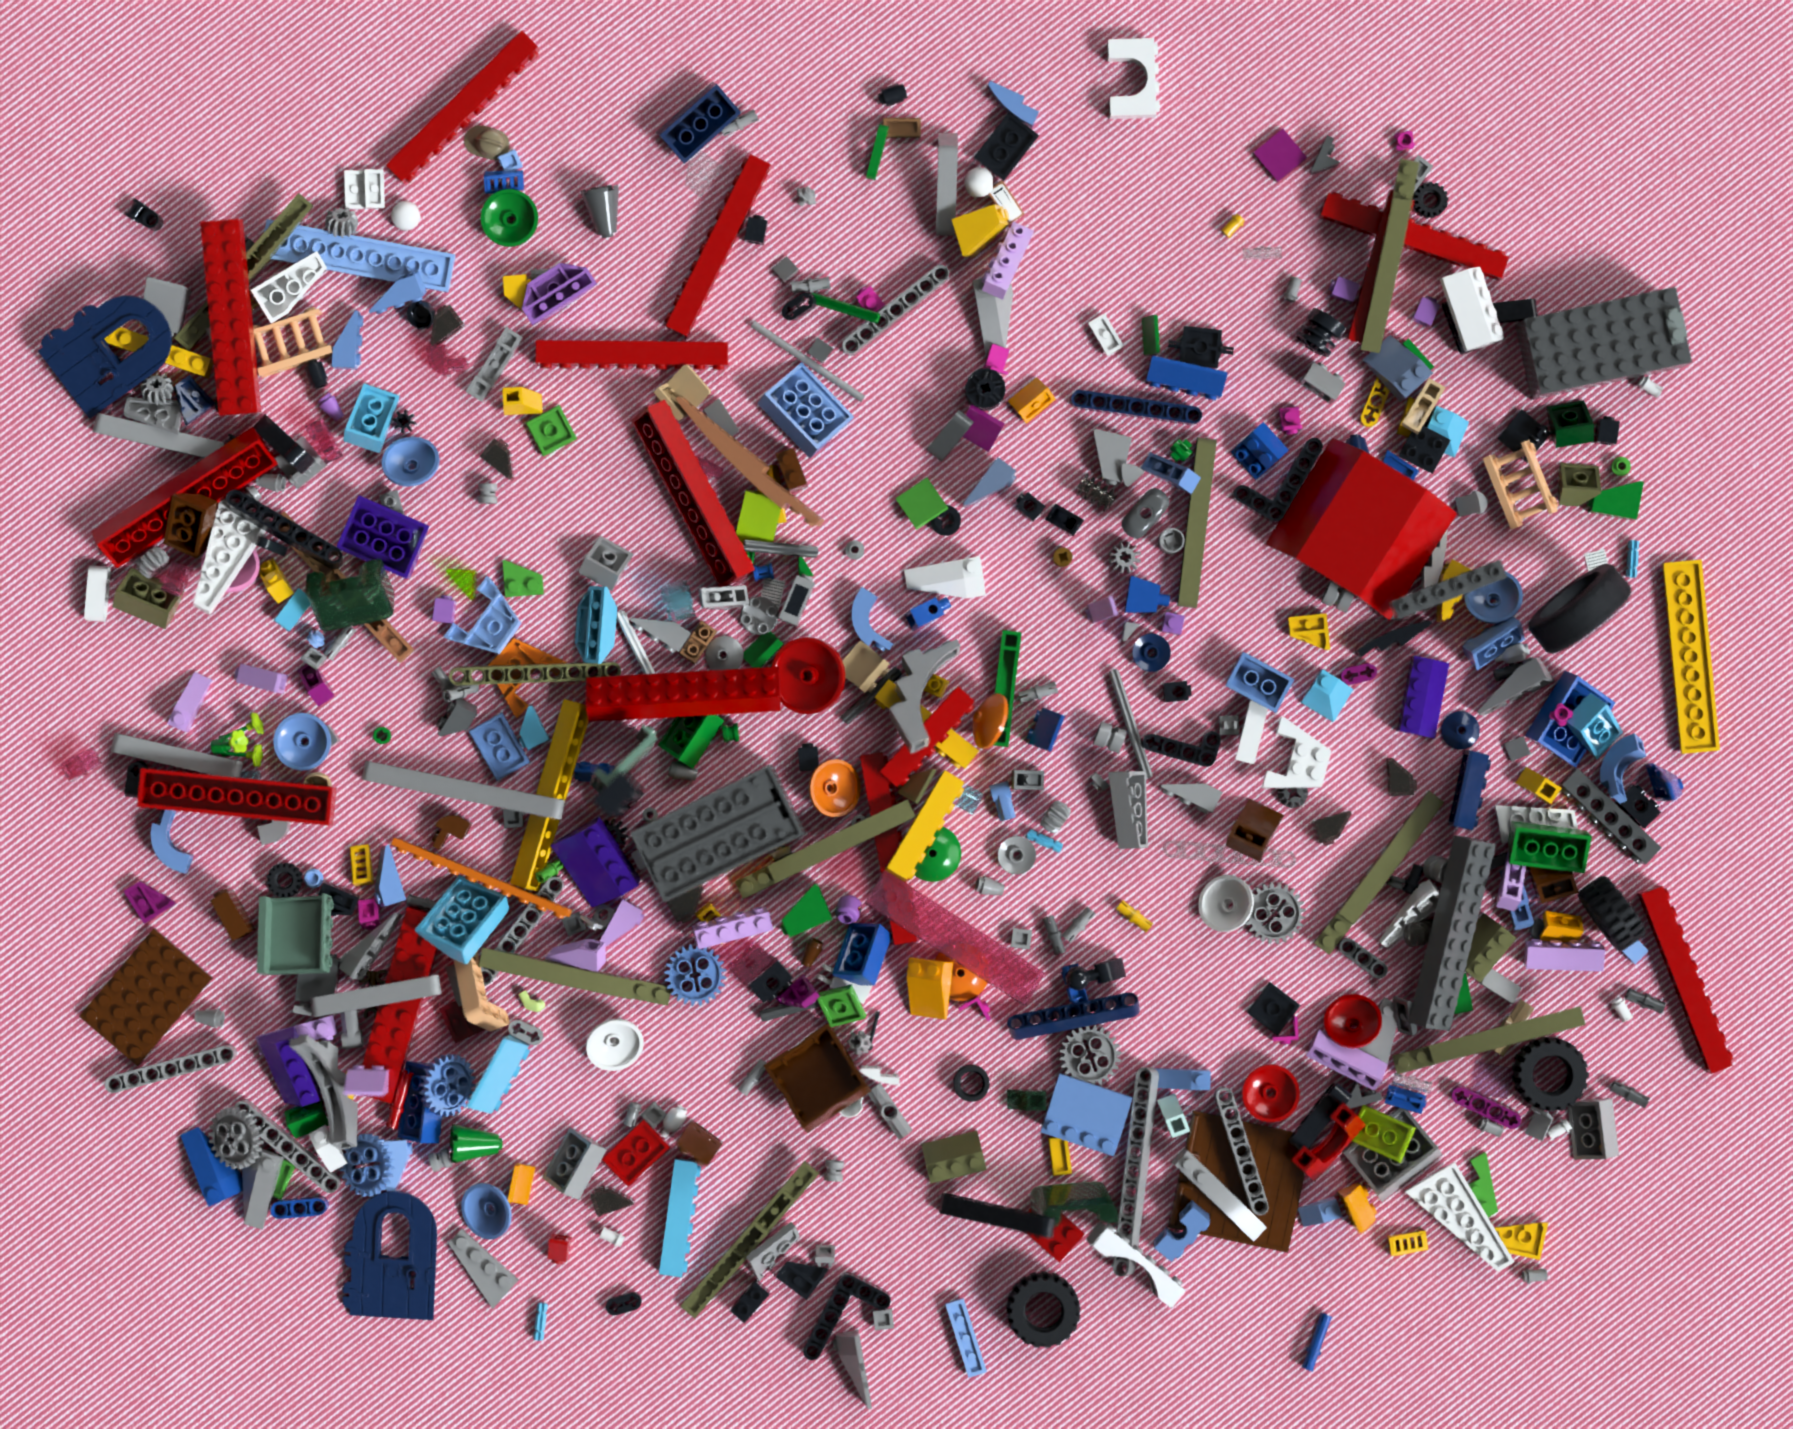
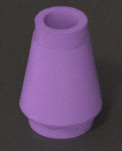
[317,393,344,422]

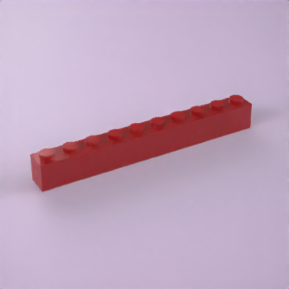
[386,30,540,184]
[664,154,771,338]
[1319,192,1509,281]
[536,340,729,370]
[860,752,920,945]
[1638,885,1733,1074]

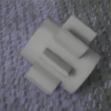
[847,1031,872,1055]

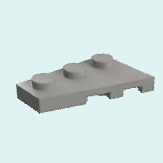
[746,1222,800,1282]

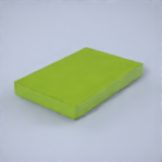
[736,489,781,543]
[1352,1105,1416,1163]

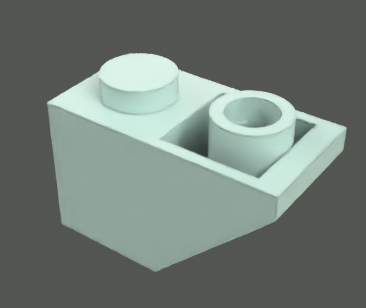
[1157,1093,1190,1138]

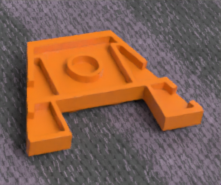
[487,638,567,718]

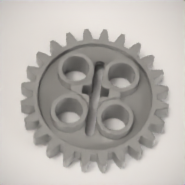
[1245,882,1306,944]
[1059,1025,1121,1085]
[208,1106,263,1170]

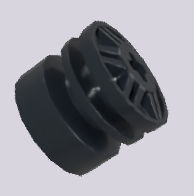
[1295,308,1347,357]
[965,368,1006,411]

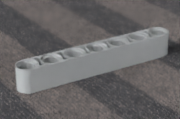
[842,265,949,356]
[92,413,225,458]
[110,733,243,778]
[481,876,565,986]
[310,975,442,1017]
[105,1044,237,1093]
[1214,1086,1269,1215]
[234,1099,341,1193]

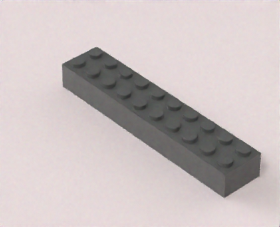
[1408,835,1496,1031]

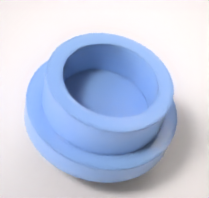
[307,630,325,648]
[304,869,323,888]

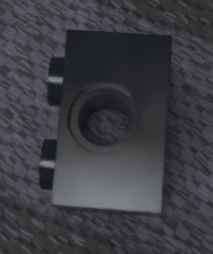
[1614,785,1661,829]
[749,960,793,1003]
[730,1279,770,1324]

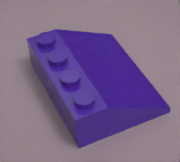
[336,495,429,579]
[550,816,641,908]

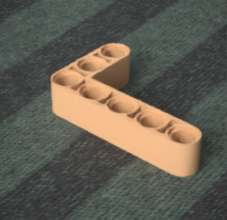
[454,950,509,1032]

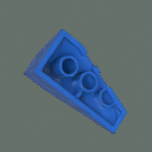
[1645,763,1683,801]
[180,1127,243,1207]

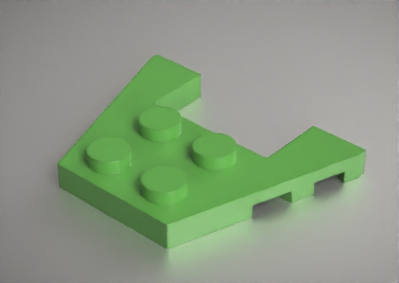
[1468,1152,1498,1217]

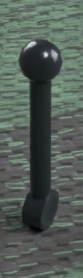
[868,1011,880,1051]

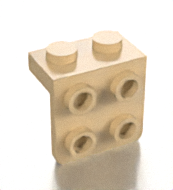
[653,364,711,421]
[843,641,890,693]

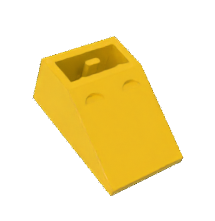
[1436,559,1471,622]

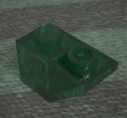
[1007,1089,1046,1111]

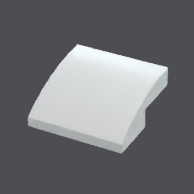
[343,169,385,210]
[861,1065,899,1085]

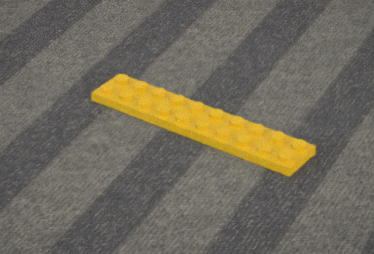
[1662,559,1720,754]

